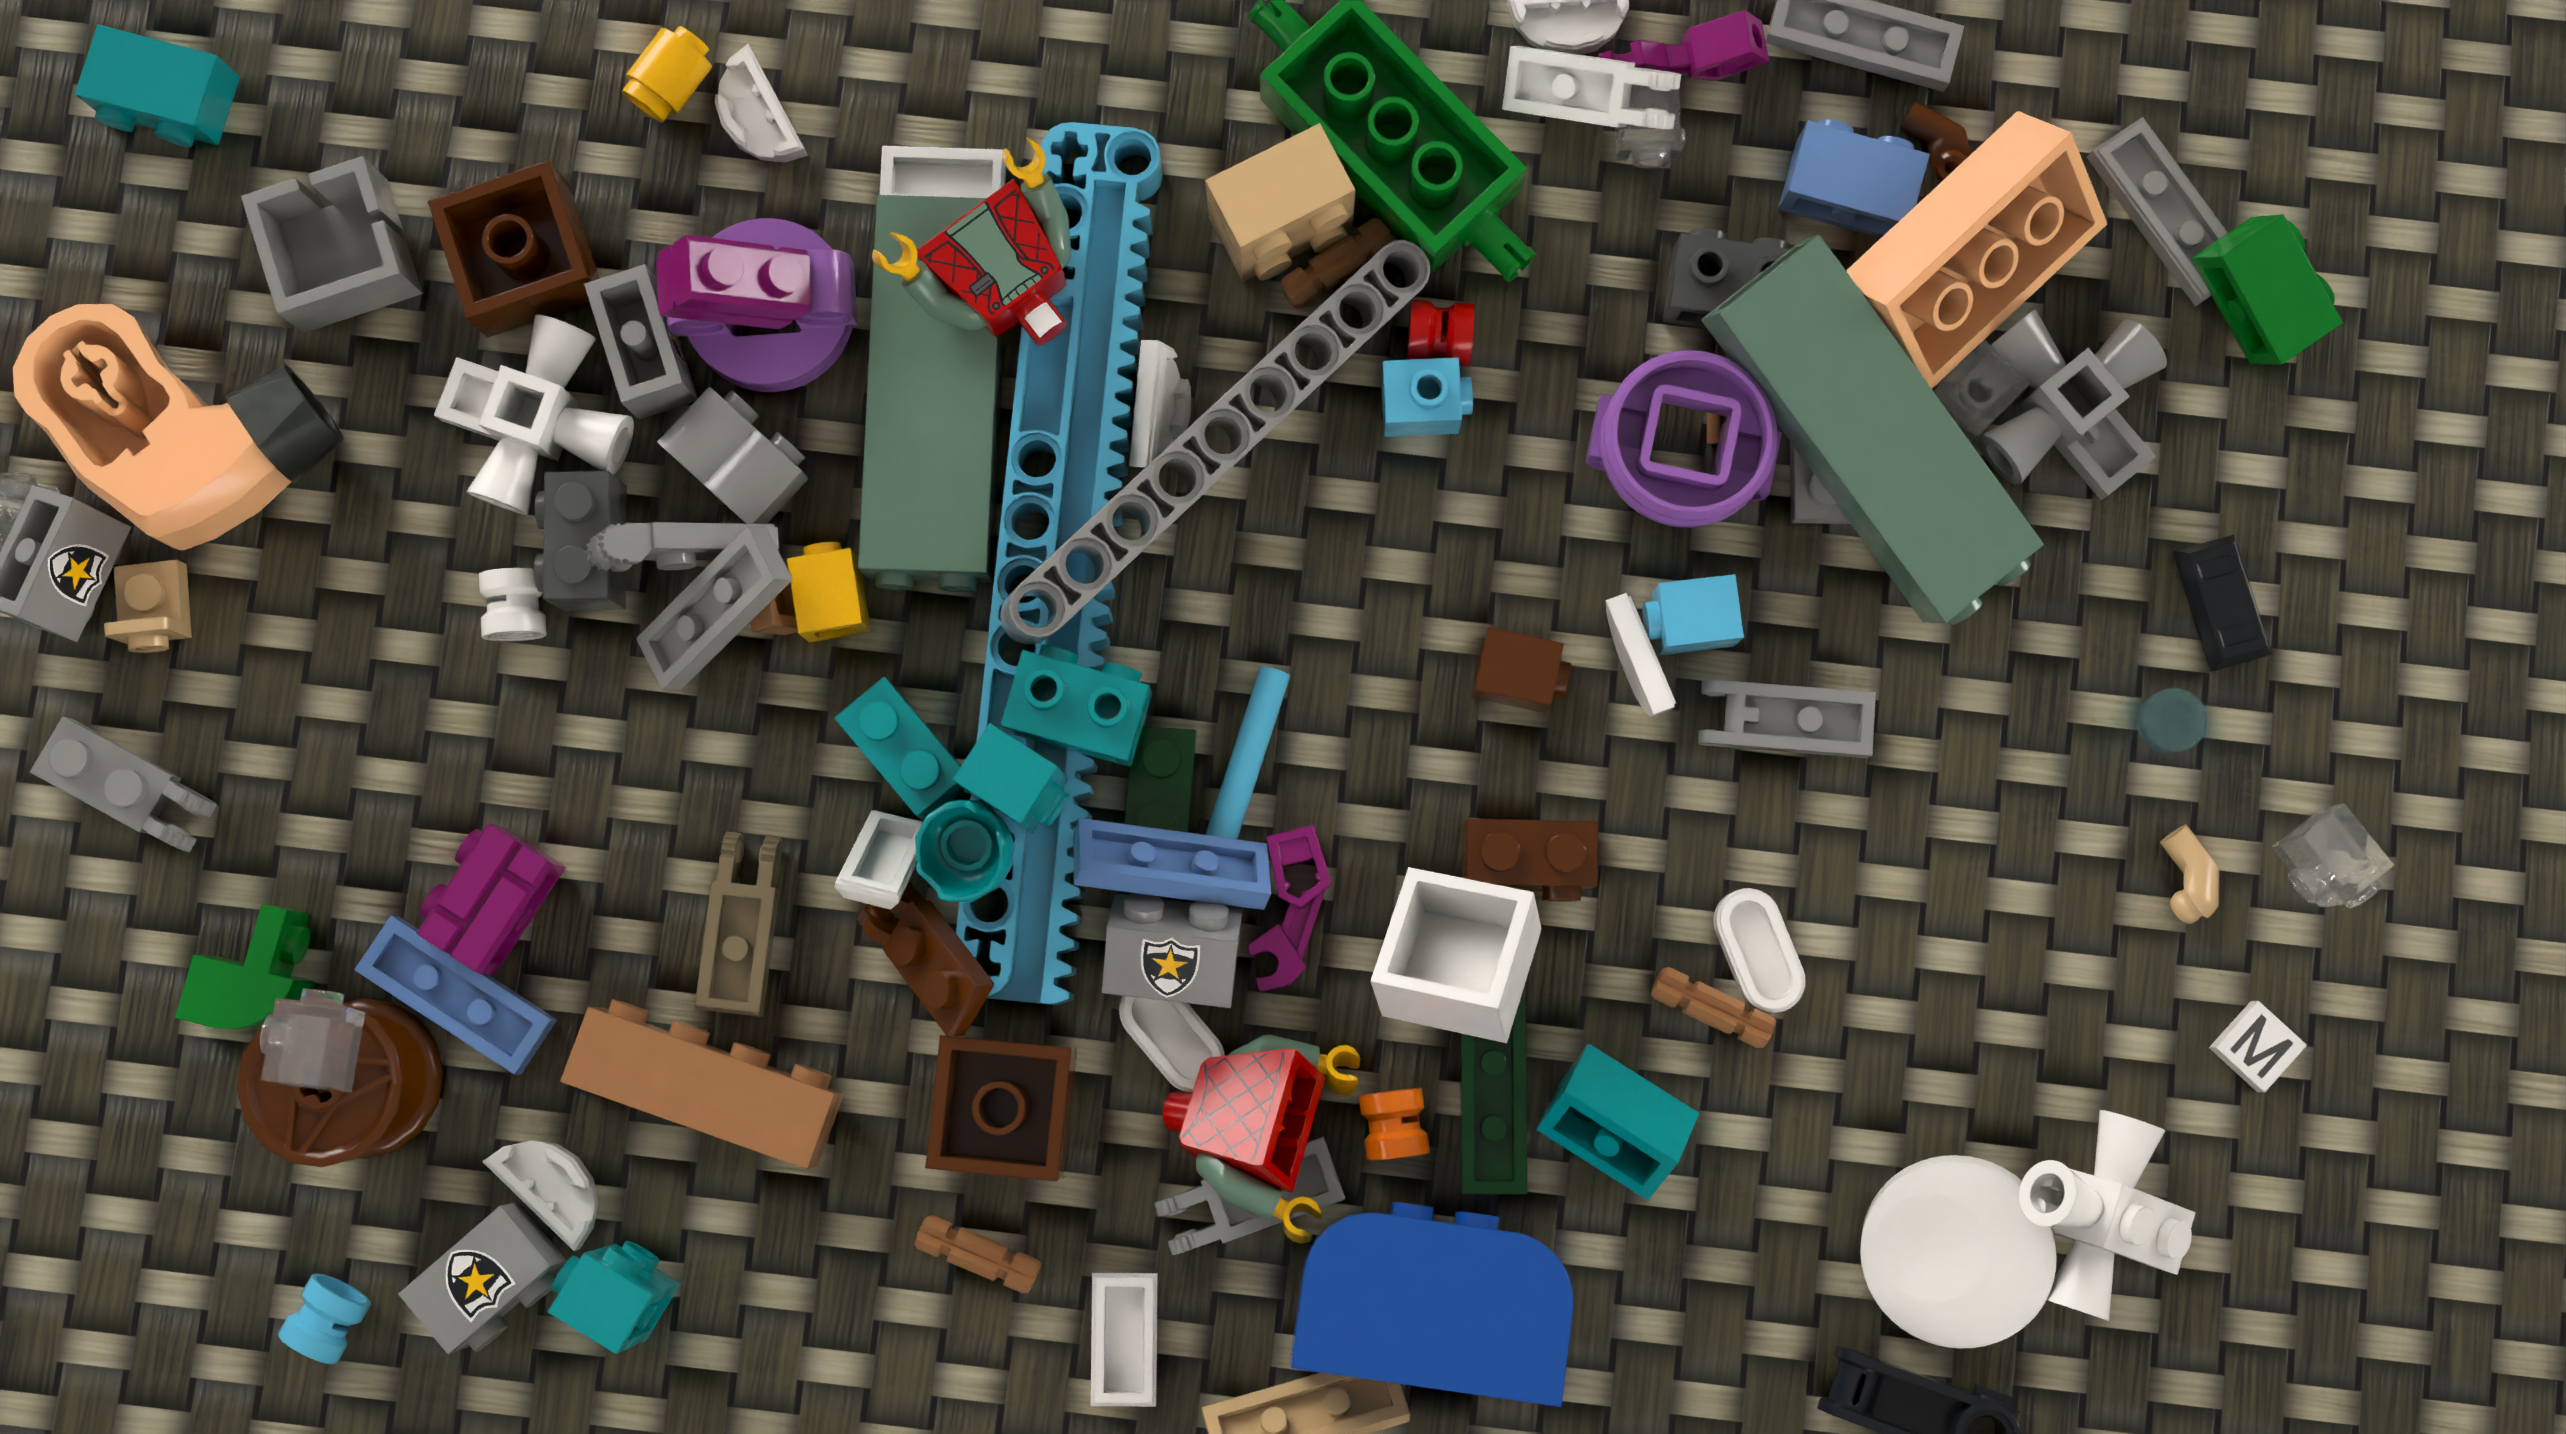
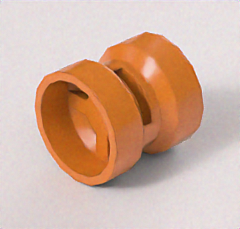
[1358,1088,1430,1161]

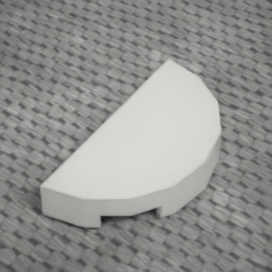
[1506,0,1629,55]
[715,44,808,162]
[1129,340,1191,468]
[1605,593,1676,717]
[482,1140,598,1251]

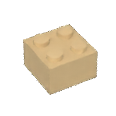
[1205,123,1355,282]

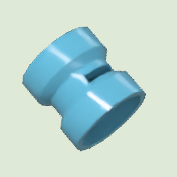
[278,1273,371,1364]

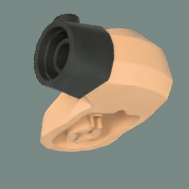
[13,304,344,551]

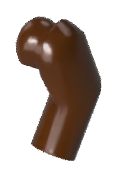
[1899,101,1971,182]

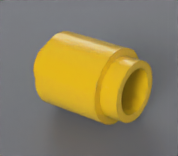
[622,26,712,123]

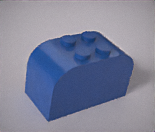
[1290,1202,1574,1407]

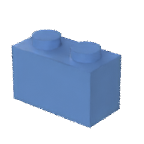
[1778,119,1930,238]

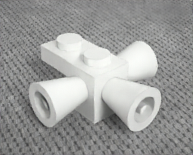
[434,315,634,515]
[2019,1110,2196,1321]

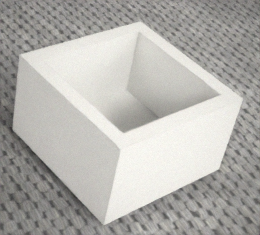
[1370,867,1542,1043]

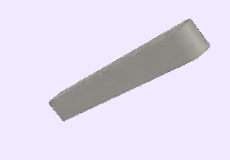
[1000,240,1430,645]

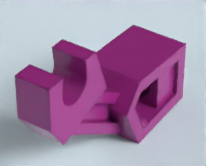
[1598,10,1769,85]
[1248,825,1332,993]

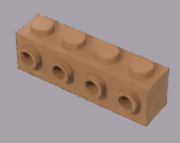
[560,999,844,1169]

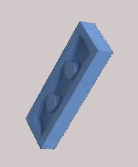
[1073,818,1271,910]
[354,915,557,1075]

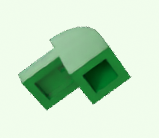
[175,904,316,1030]

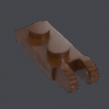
[857,881,994,1036]

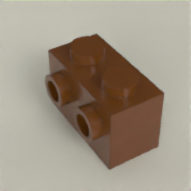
[1462,819,1598,902]

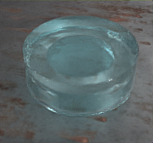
[2137,688,2207,754]

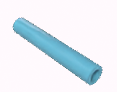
[1205,666,1291,839]

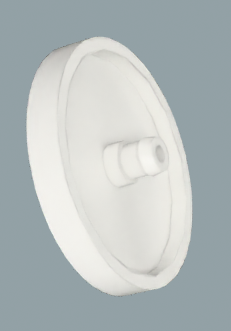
[1860,1155,2057,1349]

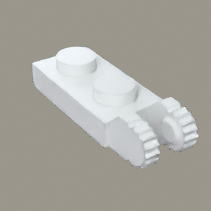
[1502,46,1681,129]

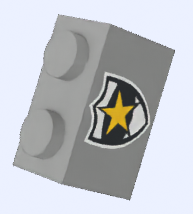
[584,264,698,420]
[0,485,131,642]
[1102,893,1243,1008]
[398,1202,567,1355]

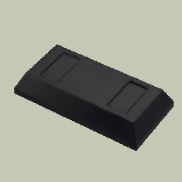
[2172,535,2273,672]

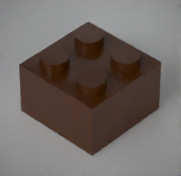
[428,160,600,338]
[925,1035,1077,1181]

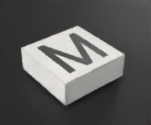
[2209,1001,2307,1093]

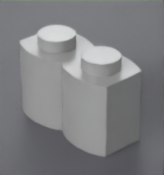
[657,387,809,524]

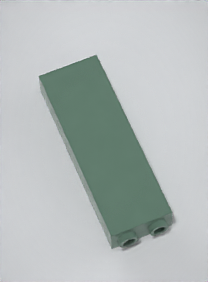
[858,195,1004,592]
[1701,235,2044,625]

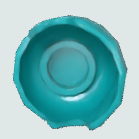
[915,800,1015,902]

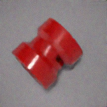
[1407,300,1474,367]

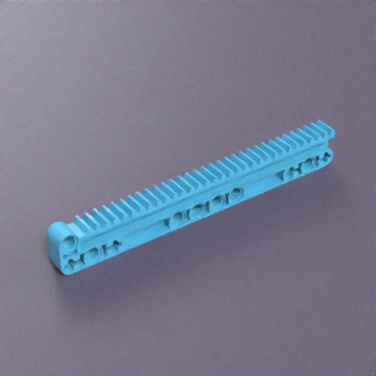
[956,122,1163,1005]

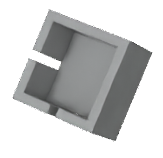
[241,156,423,333]

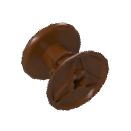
[237,998,443,1167]

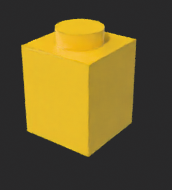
[787,542,871,643]

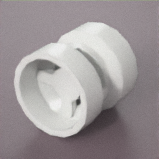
[479,568,547,641]

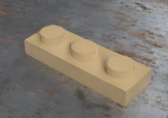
[1201,1372,1410,1434]

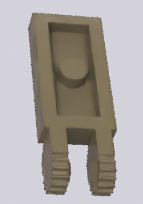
[695,832,783,1017]

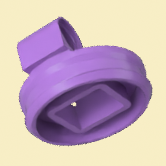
[667,218,857,392]
[1585,350,1782,528]

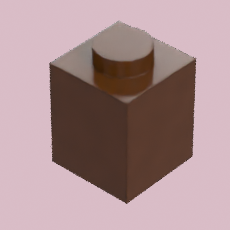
[1471,627,1571,713]

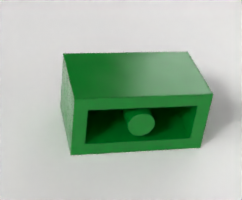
[2191,214,2343,365]

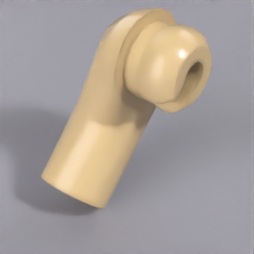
[2160,824,2219,924]

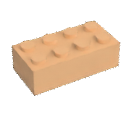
[1846,111,2108,389]

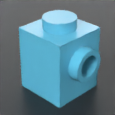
[1381,358,1473,437]
[1642,574,1744,655]

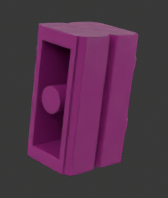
[656,235,811,329]
[416,823,566,975]

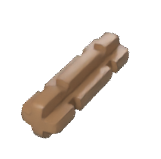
[1280,218,1394,309]
[1651,967,1776,1048]
[915,1215,1041,1293]

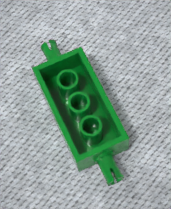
[1248,0,1537,283]

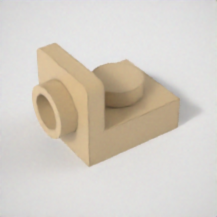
[104,560,192,653]

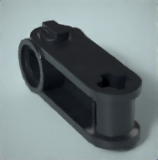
[1817,1345,2022,1434]

